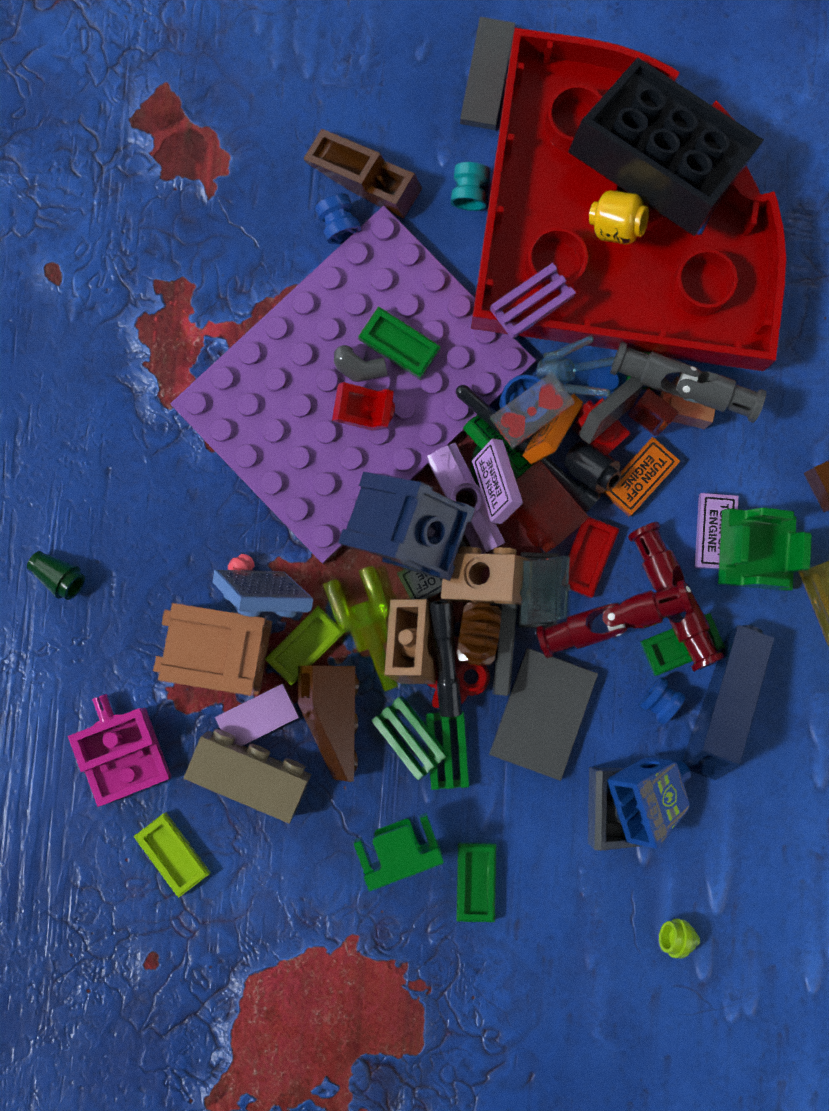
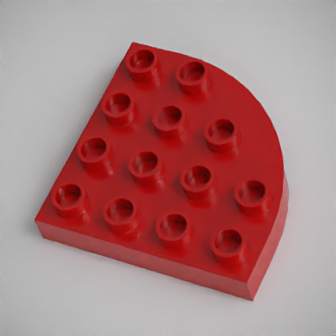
[471,28,786,371]

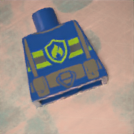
[607,757,691,849]

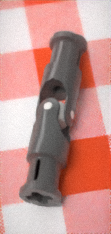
[610,341,767,423]

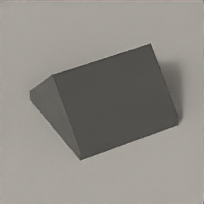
[588,767,641,851]

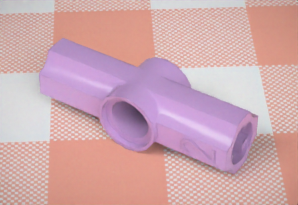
[426,443,505,554]

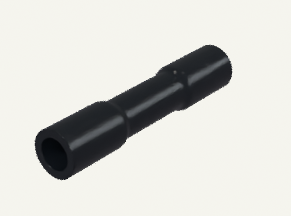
[429,600,462,717]

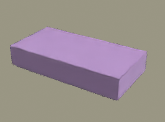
[215,683,300,746]

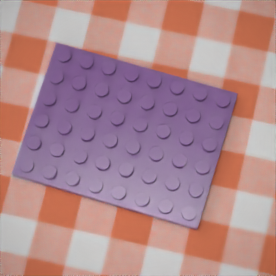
[170,206,536,564]

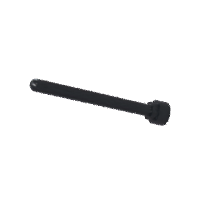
[455,385,601,517]

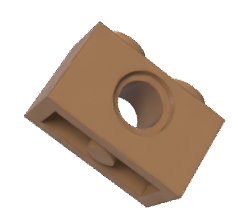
[441,547,530,605]
[384,599,437,684]

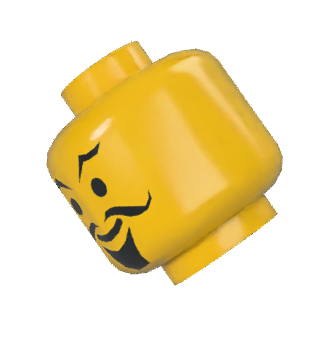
[589,190,649,245]

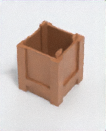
[153,603,273,696]

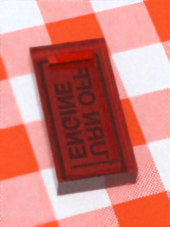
[628,388,679,436]

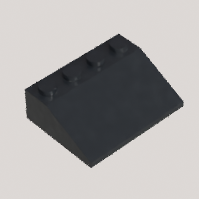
[568,57,764,236]

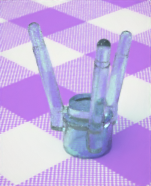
[537,336,614,397]

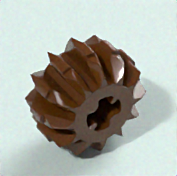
[456,602,502,666]

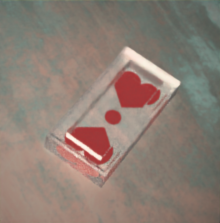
[490,372,575,449]

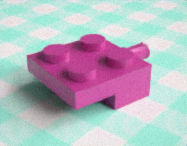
[68,694,172,807]

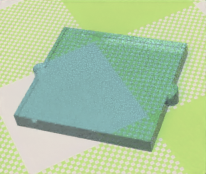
[520,556,570,625]

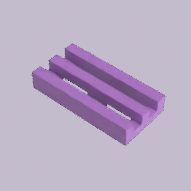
[490,263,575,340]

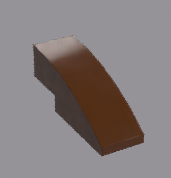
[303,129,422,218]

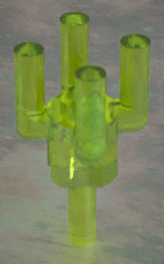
[323,566,398,692]

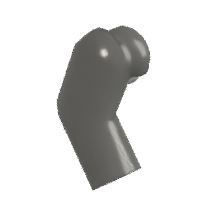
[333,345,388,382]

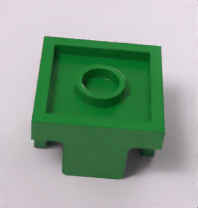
[718,508,812,591]
[354,812,444,891]

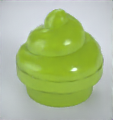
[659,919,700,959]

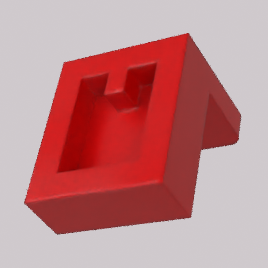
[572,397,631,454]

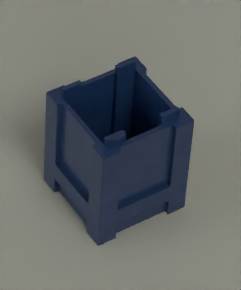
[338,472,476,581]

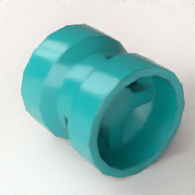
[450,162,491,211]

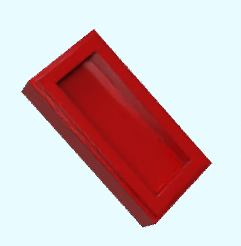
[558,515,619,598]

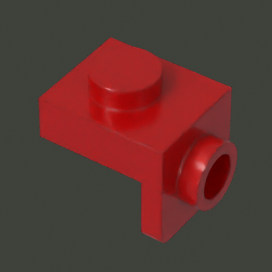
[332,382,395,431]

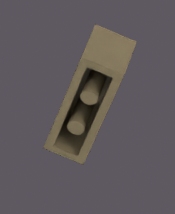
[183,729,312,824]

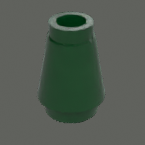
[27,551,85,600]

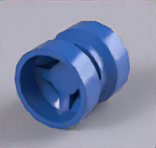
[315,193,362,244]

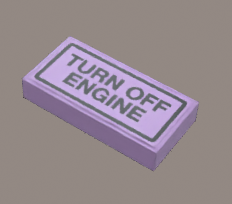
[472,439,523,524]
[695,493,739,570]

